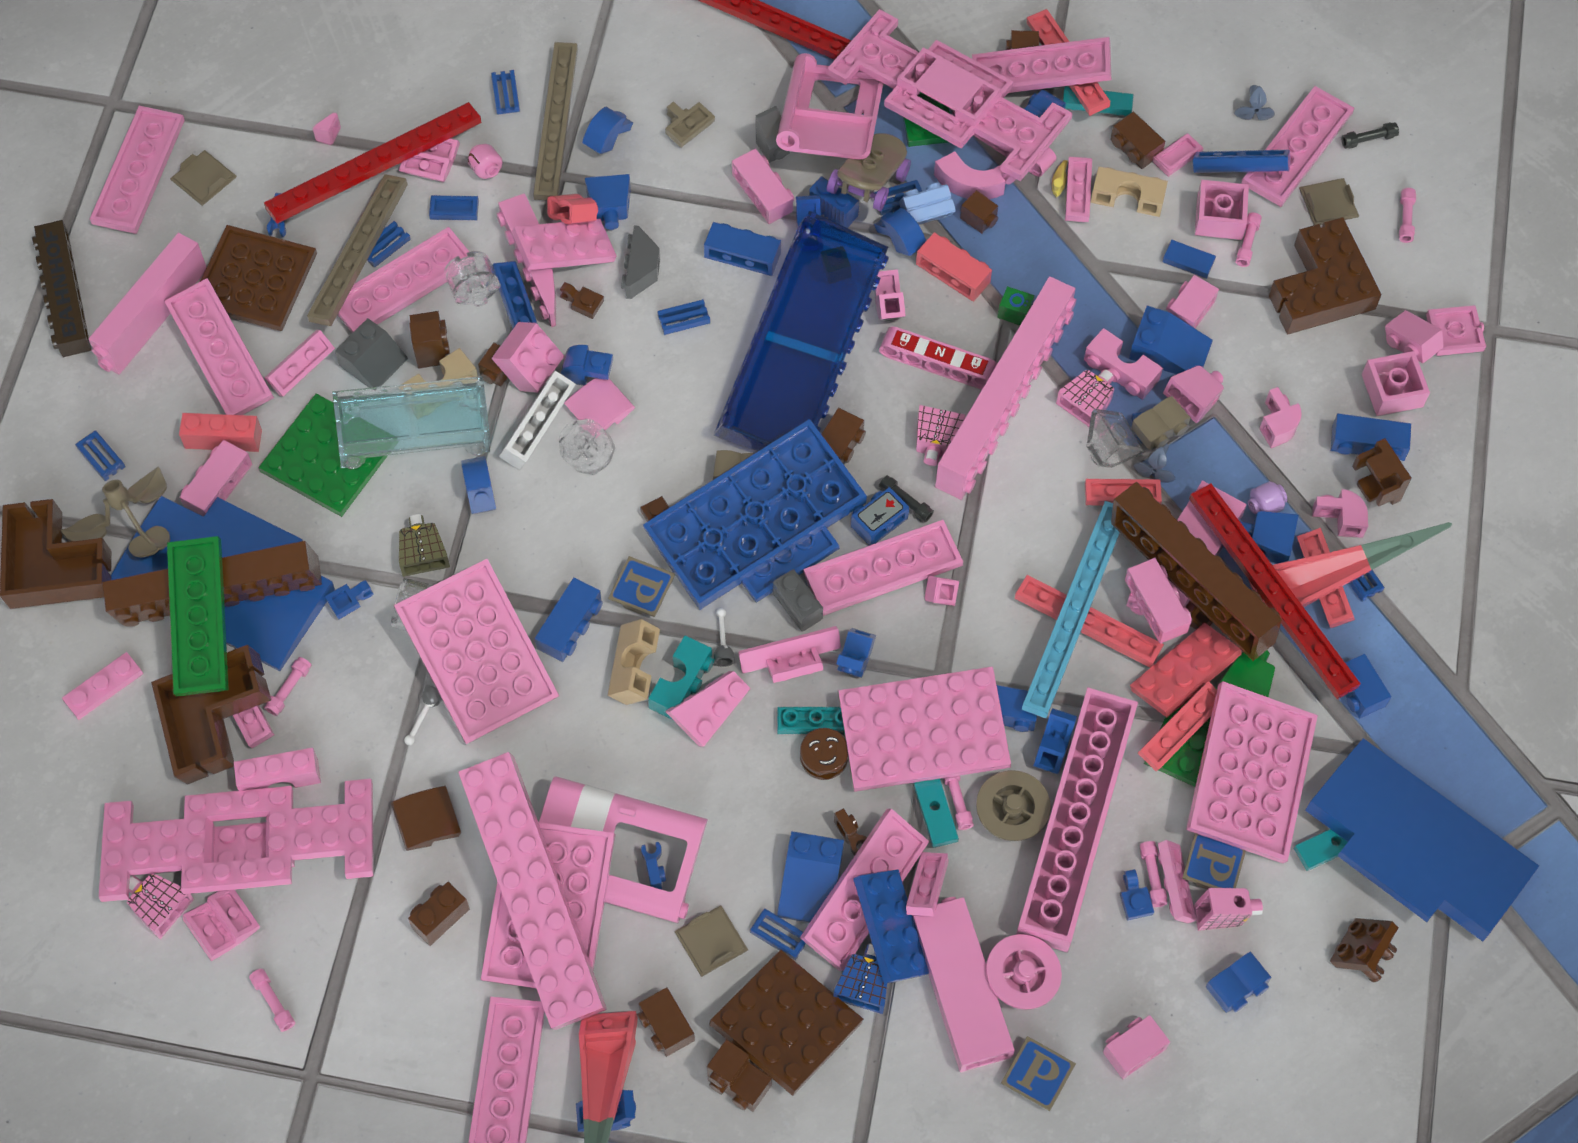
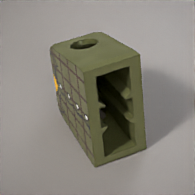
[399,514,450,577]

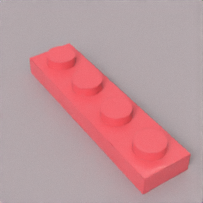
[1297,528,1355,628]
[1138,681,1217,771]

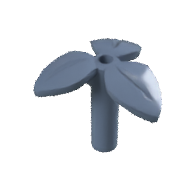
[1234,85,1275,120]
[1134,444,1175,483]

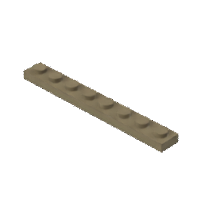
[533,42,578,201]
[307,174,408,326]

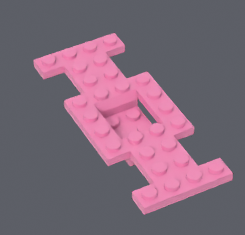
[827,9,1072,181]
[99,779,373,902]

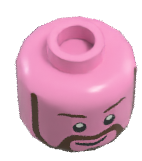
[468,144,503,179]

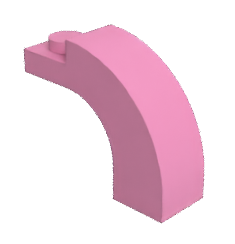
[934,151,1016,199]

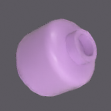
[1248,481,1287,514]

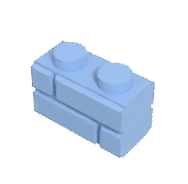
[899,183,955,225]

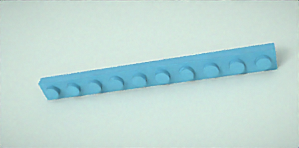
[1022,501,1120,718]

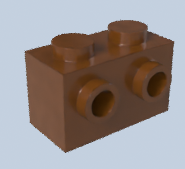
[408,881,470,946]

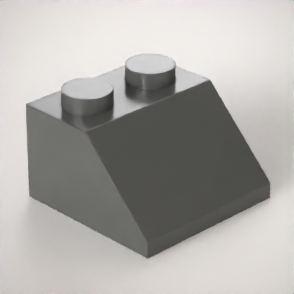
[335,318,408,392]

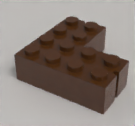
[1269,217,1382,335]
[0,499,112,609]
[151,645,271,785]

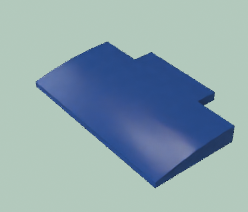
[643,419,867,610]
[111,496,335,671]
[1305,738,1539,942]

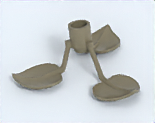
[61,467,170,557]

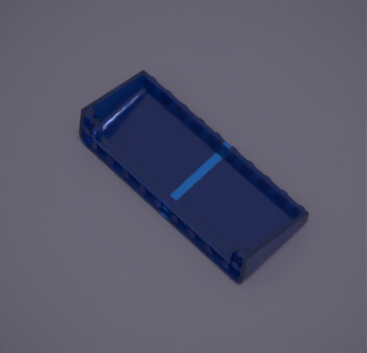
[714,211,889,451]

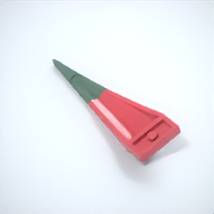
[1249,522,1452,607]
[579,1011,638,1143]

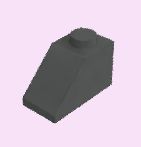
[756,106,790,163]

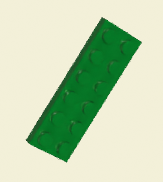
[167,536,229,696]

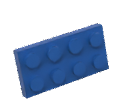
[853,869,929,984]

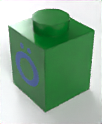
[997,286,1035,325]

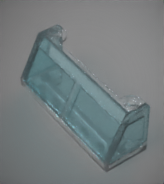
[332,376,490,469]

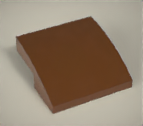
[391,786,461,851]

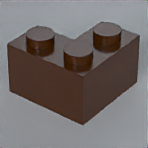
[409,311,450,369]
[707,1039,772,1112]

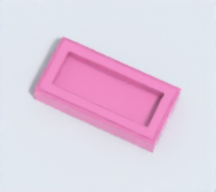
[1152,133,1203,177]

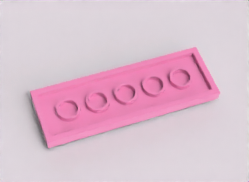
[972,37,1112,93]
[1241,86,1355,207]
[90,106,185,234]
[338,227,476,333]
[164,278,274,415]
[803,520,963,616]
[800,808,929,971]
[468,997,545,1143]

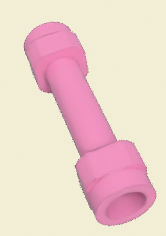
[1399,188,1416,243]
[1235,212,1262,267]
[264,657,312,716]
[943,776,974,830]
[1140,841,1168,907]
[249,969,295,1032]

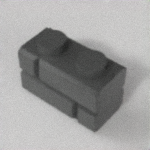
[773,569,823,632]

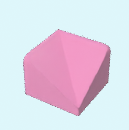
[313,113,341,145]
[925,576,959,606]

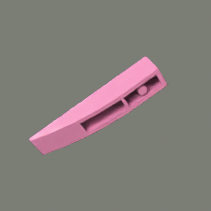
[496,193,556,327]

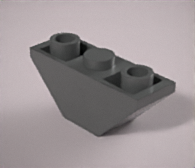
[621,225,660,299]

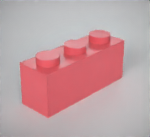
[916,232,992,302]
[179,413,262,452]

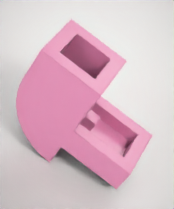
[873,269,906,320]
[1259,387,1301,448]
[1312,489,1368,538]

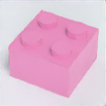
[1195,180,1249,240]
[491,322,564,393]
[1362,351,1430,416]

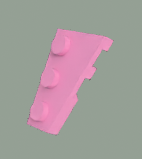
[665,671,751,747]

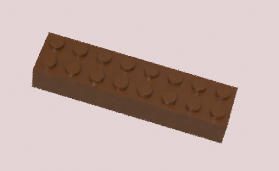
[1111,482,1282,661]
[102,541,322,627]

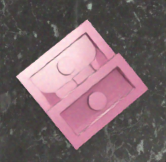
[399,139,460,182]
[564,378,635,439]
[183,890,260,961]

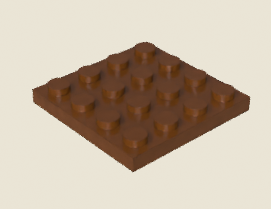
[200,225,317,331]
[709,950,864,1096]

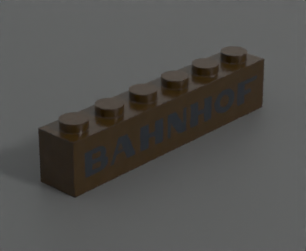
[32,220,92,357]

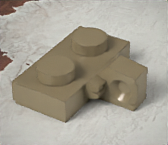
[665,102,715,148]

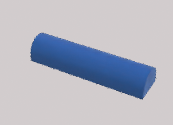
[1193,149,1290,173]
[492,261,537,330]

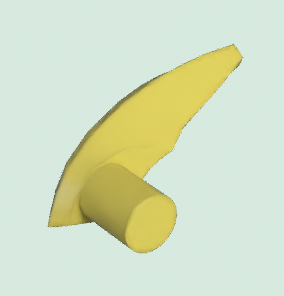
[1051,160,1068,198]

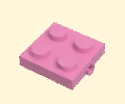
[1426,305,1486,356]

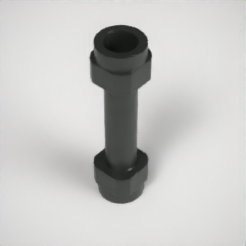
[1341,122,1399,149]
[879,475,934,522]

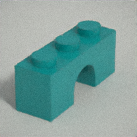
[648,635,714,720]

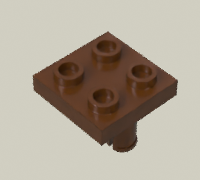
[1330,918,1399,982]

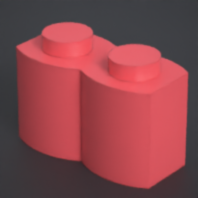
[547,194,598,224]

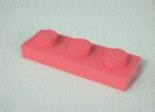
[1085,479,1162,506]

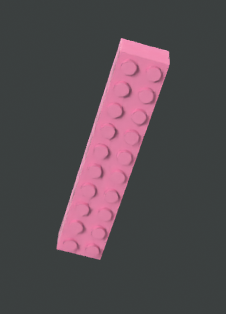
[935,276,1077,500]
[1016,687,1138,953]
[458,752,607,1030]

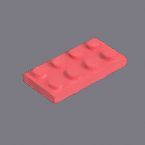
[1130,623,1242,718]

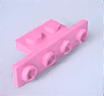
[738,626,841,683]

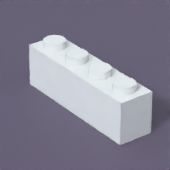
[499,371,576,470]

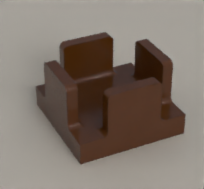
[1352,438,1412,506]

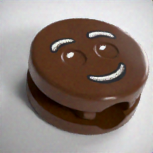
[800,728,848,780]

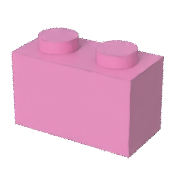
[1166,275,1219,329]
[1385,310,1444,363]
[1103,1015,1170,1079]

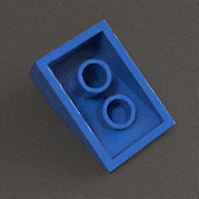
[1129,305,1213,375]
[777,831,844,923]

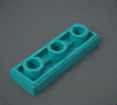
[1063,86,1134,116]
[777,707,845,734]
[913,779,959,848]
[1294,829,1348,871]

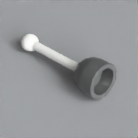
[714,608,735,667]
[404,685,442,745]

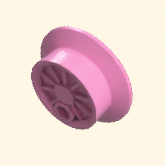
[986,934,1062,1010]

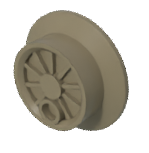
[976,770,1051,841]

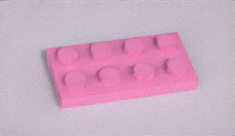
[512,219,617,270]

